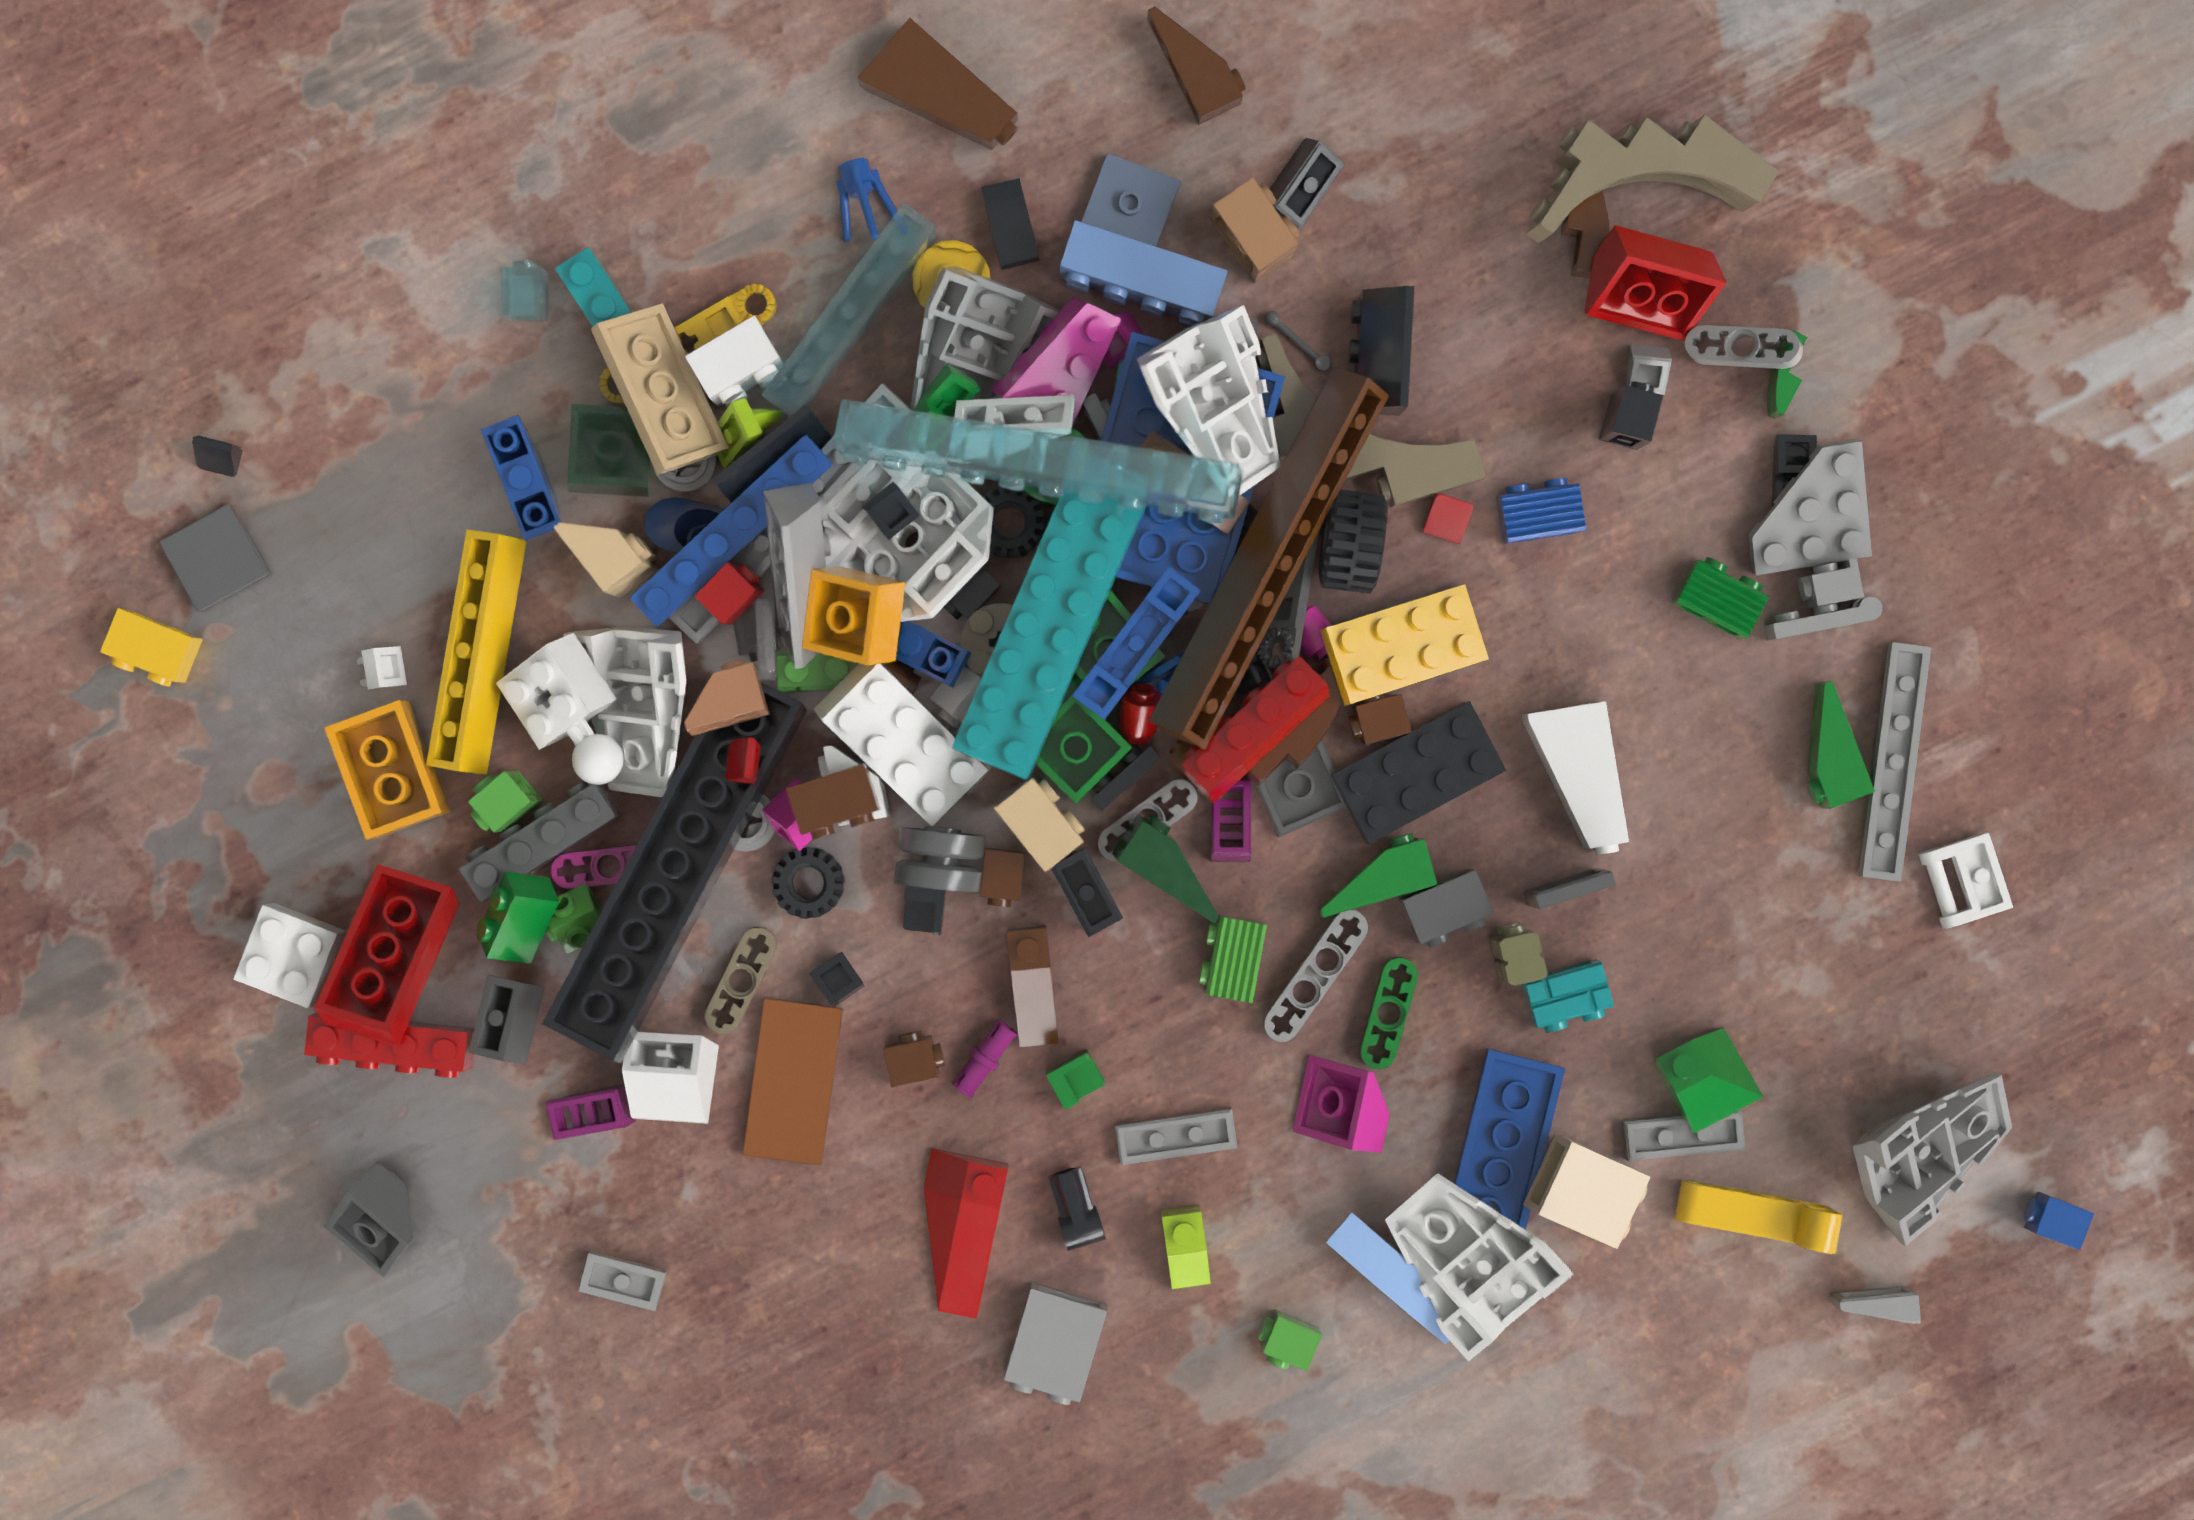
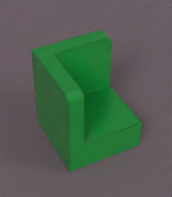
[1046,1049,1105,1110]

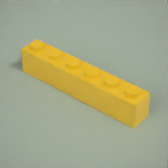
[426,529,527,775]

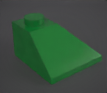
[1654,1028,1764,1135]

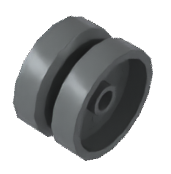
[894,826,986,892]

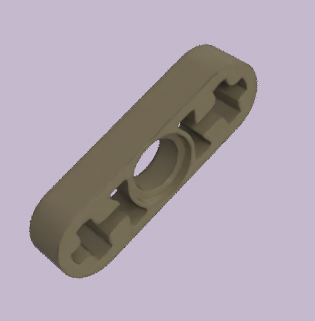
[705,927,777,1034]

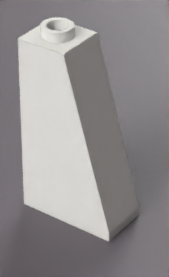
[1522,701,1629,855]

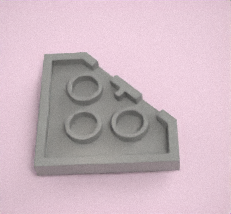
[1748,438,1872,576]

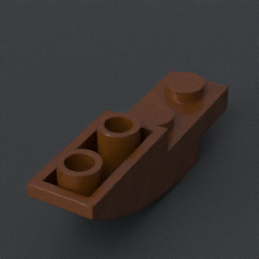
[1248,657,1342,787]

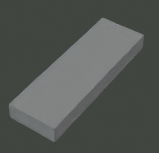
[1115,1108,1238,1165]
[1622,1110,1746,1161]

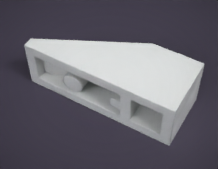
[952,395,1075,461]

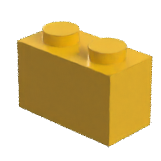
[100,608,203,687]

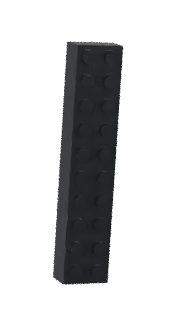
[542,682,807,1063]

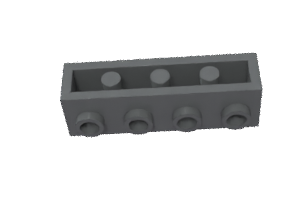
[459,781,622,903]

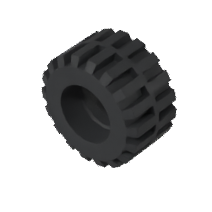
[1319,489,1388,594]

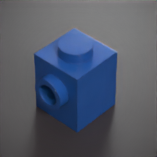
[2024,1191,2094,1250]

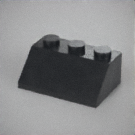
[1349,286,1415,416]
[712,405,832,503]

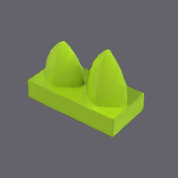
[717,398,783,469]

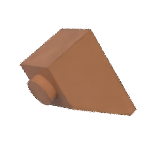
[684,659,769,736]

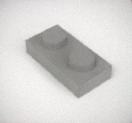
[578,1251,667,1311]

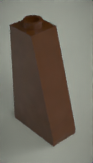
[857,18,1018,150]

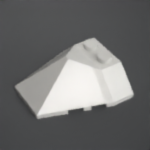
[1137,305,1281,500]
[563,626,686,797]
[1385,1173,1573,1362]

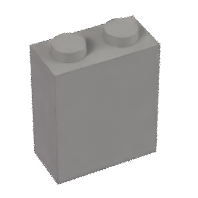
[1004,1282,1107,1405]

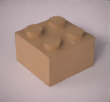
[1210,177,1299,283]

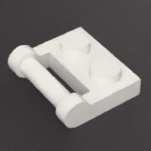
[1918,832,2013,929]

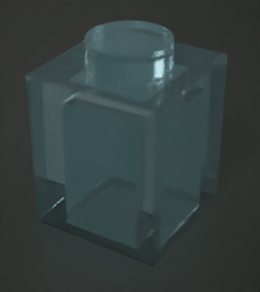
[501,261,548,321]

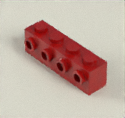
[1181,656,1330,804]
[304,1013,475,1078]

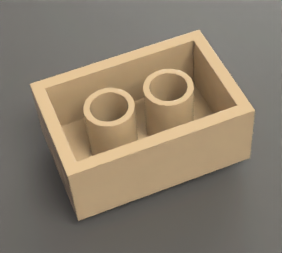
[995,778,1084,872]

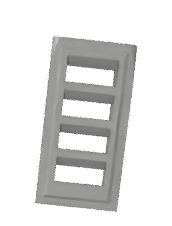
[1830,1286,1921,1324]

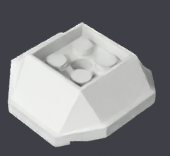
[823,451,994,622]

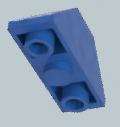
[481,415,562,541]
[896,621,971,688]

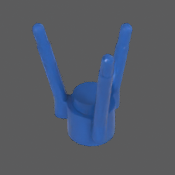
[836,158,908,242]

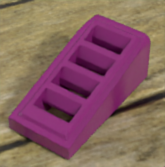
[1211,779,1251,862]
[545,1084,636,1140]

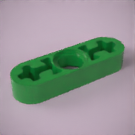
[1359,957,1418,1070]

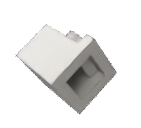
[1798,558,1864,608]

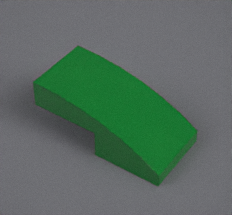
[1767,330,1808,419]
[902,364,980,452]

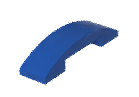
[1072,566,1201,720]

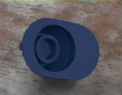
[644,497,725,554]

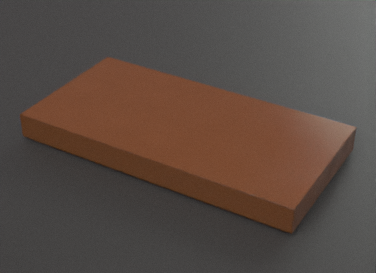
[743,997,843,1166]

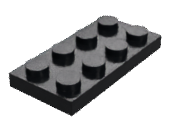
[1330,701,1507,844]

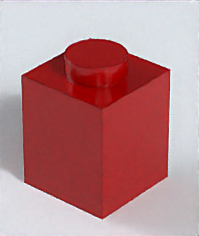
[695,562,765,625]

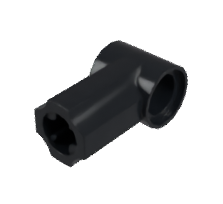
[1048,1166,1106,1251]

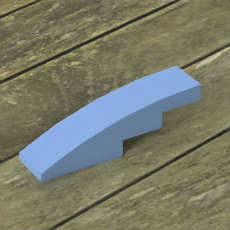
[1326,1212,1449,1345]

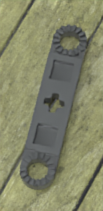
[1258,532,1319,670]

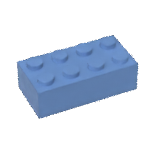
[1060,220,1228,328]

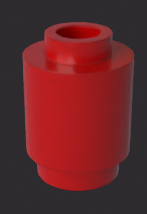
[1118,683,1161,744]

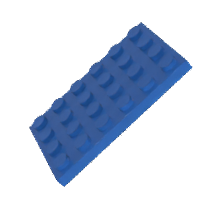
[1096,332,1285,604]

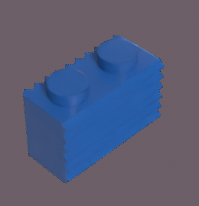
[1496,478,1586,544]

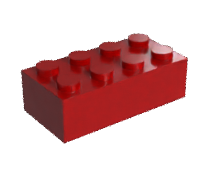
[313,864,460,1047]

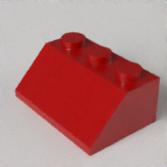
[1584,225,1727,341]

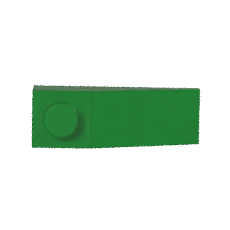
[1807,681,1875,809]
[1318,833,1437,918]

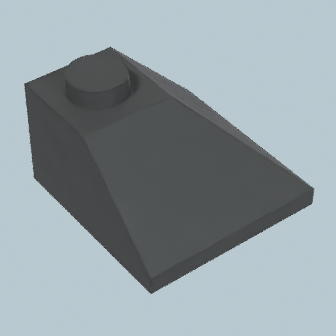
[324,1161,413,1278]

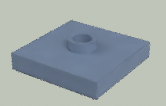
[1081,153,1181,247]

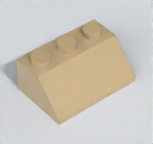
[553,523,658,599]

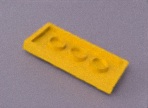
[1320,584,1489,706]

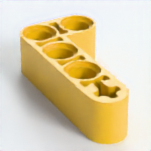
[1675,1179,1843,1254]

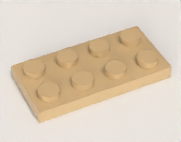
[591,303,729,475]

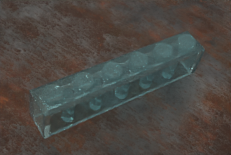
[761,203,938,417]

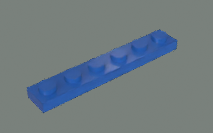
[629,434,834,627]

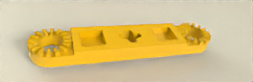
[599,284,777,405]

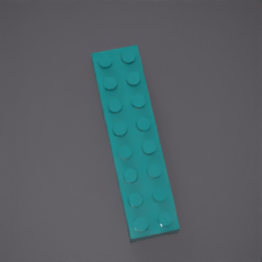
[952,450,1155,782]

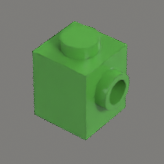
[1257,1310,1322,1371]

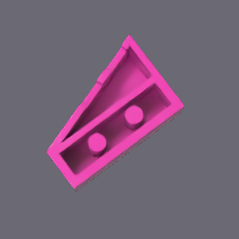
[989,296,1121,426]

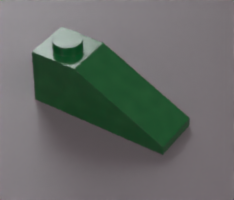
[1112,814,1219,923]

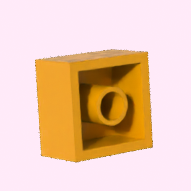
[802,566,905,666]

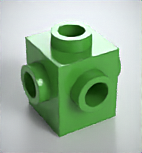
[546,883,603,954]

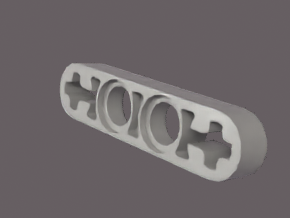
[1263,909,1368,1042]

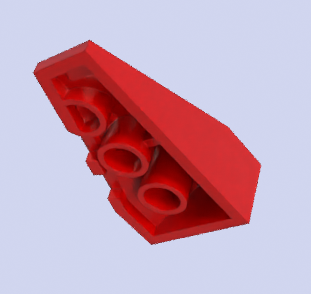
[924,1148,1009,1319]

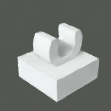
[356,646,407,690]

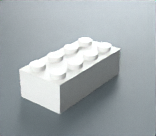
[814,664,988,826]

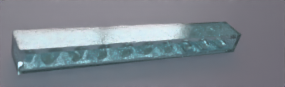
[832,399,1243,524]

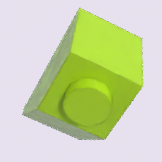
[1160,1205,1211,1289]

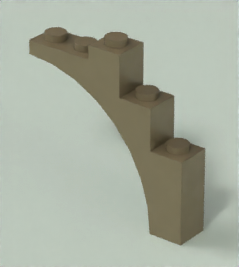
[1526,115,1779,243]
[1256,333,1486,508]

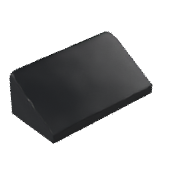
[1270,138,1345,229]

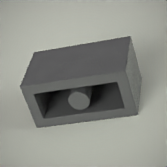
[1398,869,1494,948]
[469,975,545,1064]

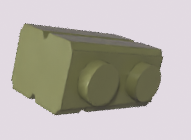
[1489,922,1548,986]

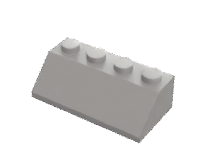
[763,483,831,669]

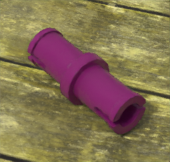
[952,1019,1018,1098]

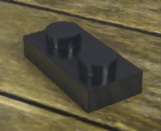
[1092,745,1161,811]

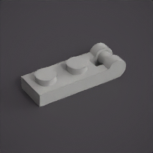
[1764,597,1883,641]

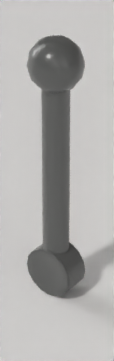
[1265,311,1331,371]

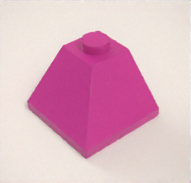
[1292,1055,1390,1153]

